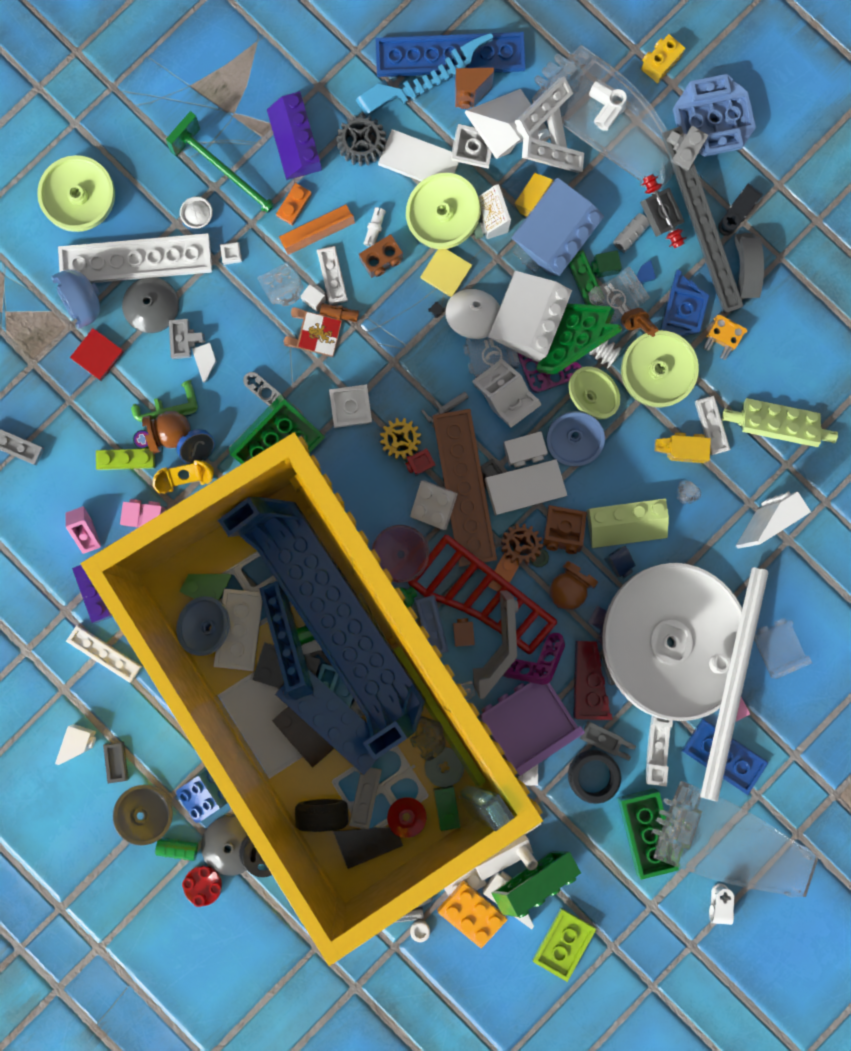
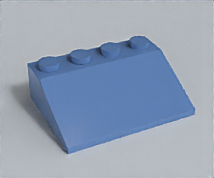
[511,178,604,276]

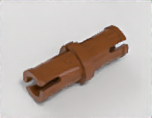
[320,303,359,323]

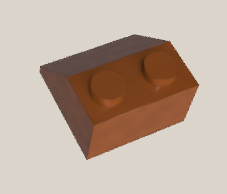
[455,68,494,109]

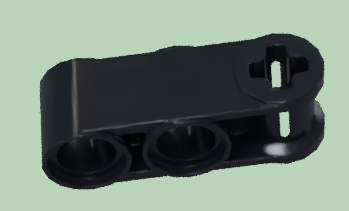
[718,183,763,236]

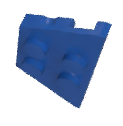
[660,270,709,337]

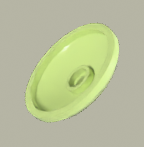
[569,366,620,420]

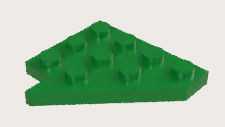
[536,303,622,374]

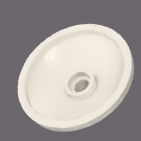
[446,289,500,339]

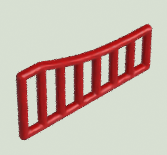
[408,535,557,655]

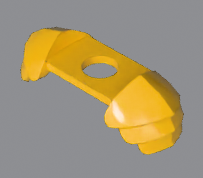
[153,460,214,493]

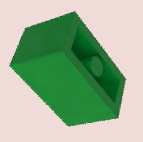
[433,785,461,831]

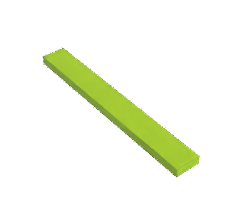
[394,647,486,786]

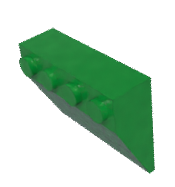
[228,394,325,464]

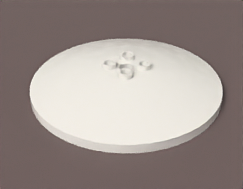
[602,563,749,721]

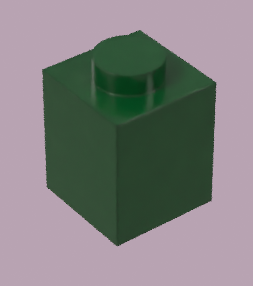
[591,250,622,278]

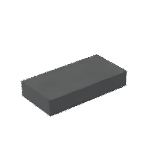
[103,741,129,784]

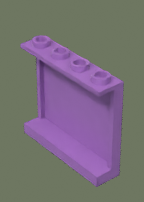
[479,673,585,776]

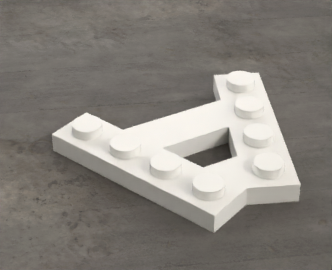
[515,76,584,173]

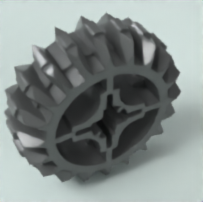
[336,114,387,167]

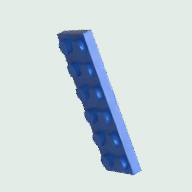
[275,670,378,775]

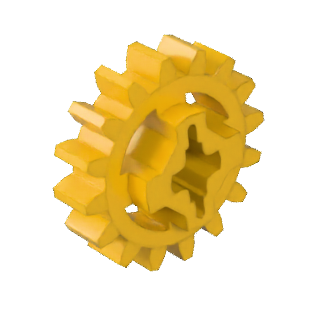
[380,418,421,460]

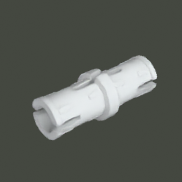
[363,207,386,247]

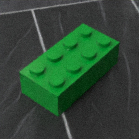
[617,788,679,880]
[491,851,581,918]

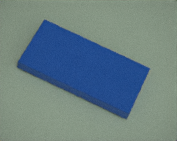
[681,718,769,795]

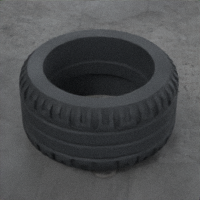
[568,750,621,804]
[295,799,349,832]

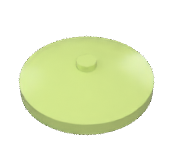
[38,155,115,232]
[406,173,481,249]
[621,330,699,408]

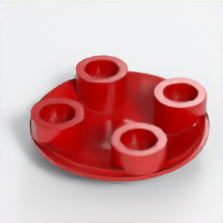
[182,866,222,907]

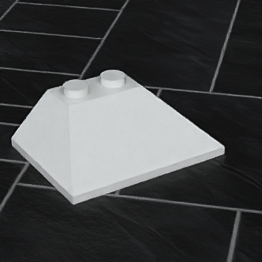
[465,89,550,159]

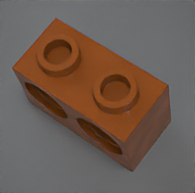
[359,234,403,278]

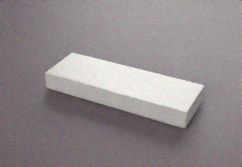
[317,246,348,305]
[695,396,730,456]

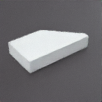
[192,343,217,383]

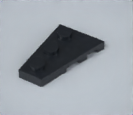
[333,826,403,869]

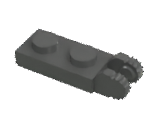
[580,721,636,761]

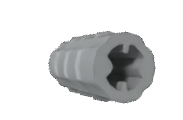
[613,213,650,253]

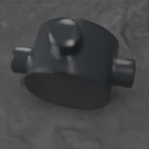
[428,302,445,318]

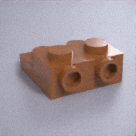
[542,505,587,554]

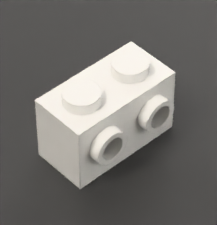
[503,431,548,468]

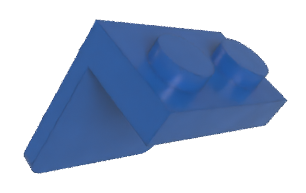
[176,770,228,823]

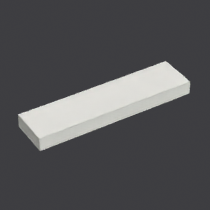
[66,625,142,683]

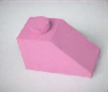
[65,506,101,554]

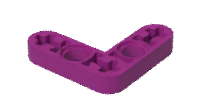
[516,352,582,393]
[502,633,565,685]

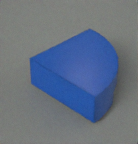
[636,260,656,285]

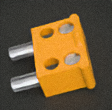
[703,315,747,360]

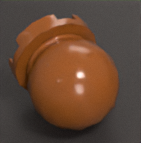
[142,411,191,454]
[549,561,598,611]

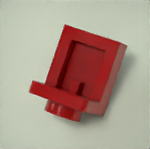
[405,448,436,476]

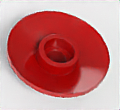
[387,797,427,838]

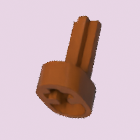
[621,308,658,337]

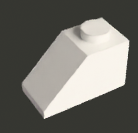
[55,724,96,765]

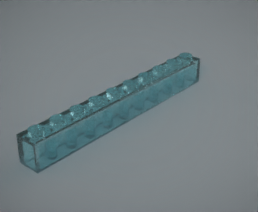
[458,785,514,832]

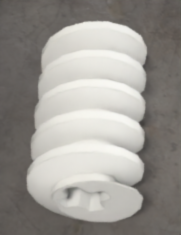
[589,340,621,369]

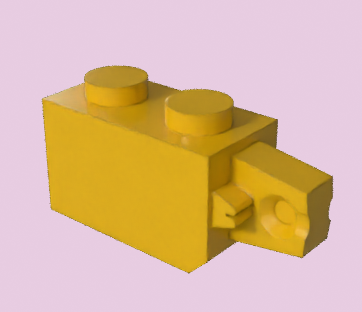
[654,433,711,463]

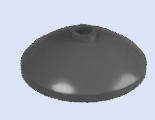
[122,277,179,333]
[112,785,173,846]
[201,816,257,876]

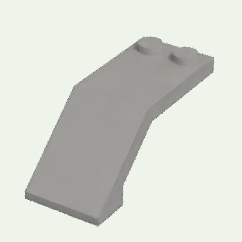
[473,590,518,699]

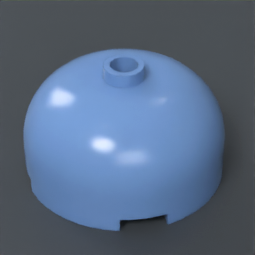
[51,269,100,329]

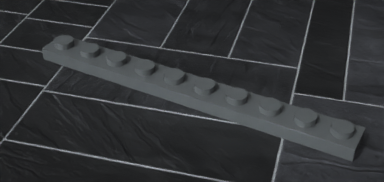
[662,126,744,314]

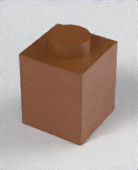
[453,618,475,647]

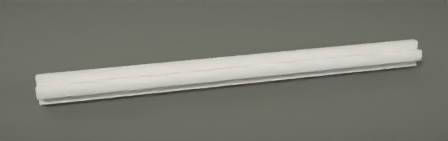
[700,567,768,802]

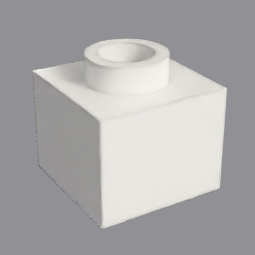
[301,284,326,312]

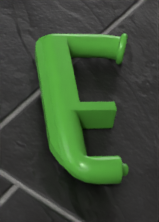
[131,380,198,422]

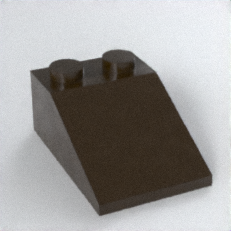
[272,707,334,768]

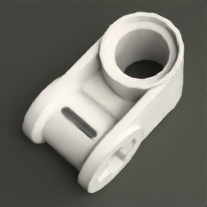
[709,883,734,925]

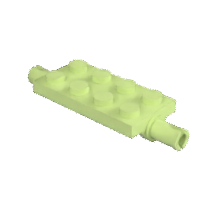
[722,398,838,447]

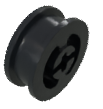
[239,835,272,877]

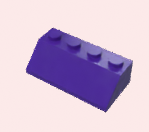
[267,91,322,180]

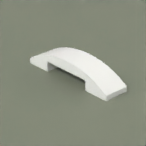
[646,716,673,787]

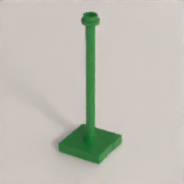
[165,111,274,213]

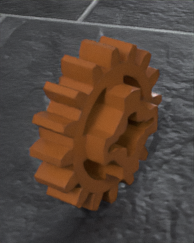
[501,524,543,566]

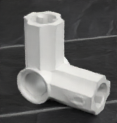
[589,80,626,131]

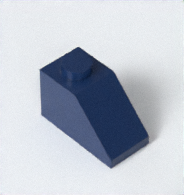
[604,546,636,578]

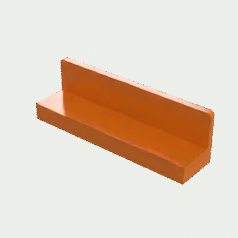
[279,205,355,255]

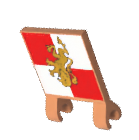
[284,307,342,357]

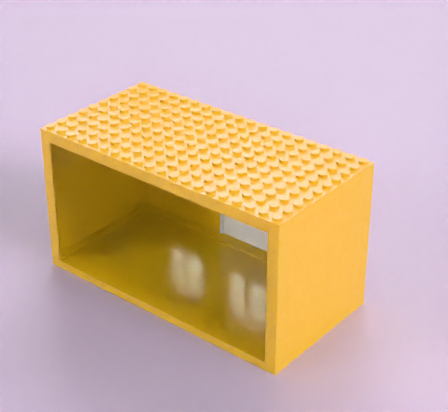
[80,432,543,966]

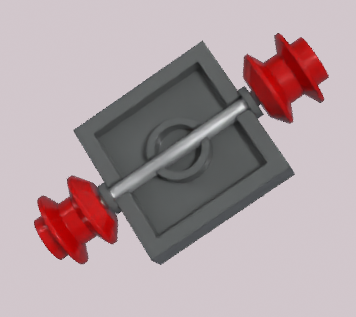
[640,174,687,249]

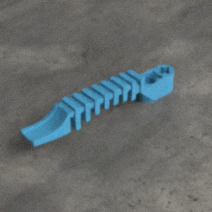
[355,33,493,117]

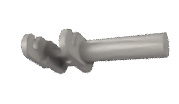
[421,391,469,428]

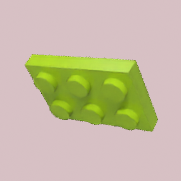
[532,908,596,982]

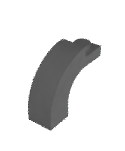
[734,232,764,298]

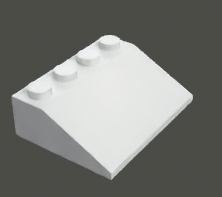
[488,271,572,362]
[736,491,811,549]

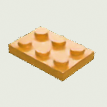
[437,880,508,949]

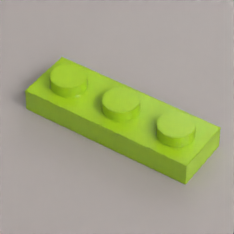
[96,449,155,470]

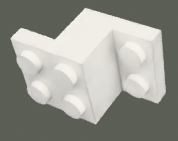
[472,359,541,428]

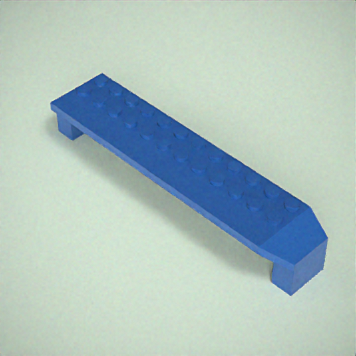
[218,497,426,760]

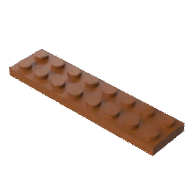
[432,409,497,567]

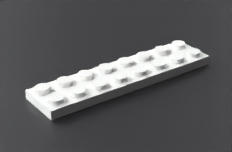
[58,233,212,283]

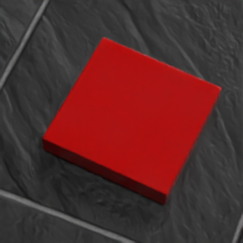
[70,328,124,381]

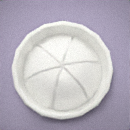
[180,196,213,228]

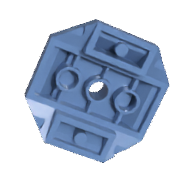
[673,74,756,156]

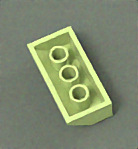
[586,498,669,548]

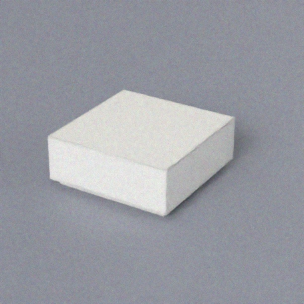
[220,242,242,265]

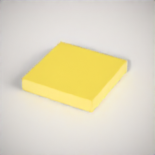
[420,249,472,297]

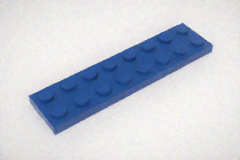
[375,32,526,77]

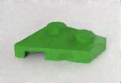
[179,574,232,601]

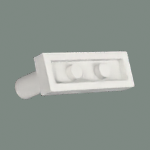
[475,835,538,881]

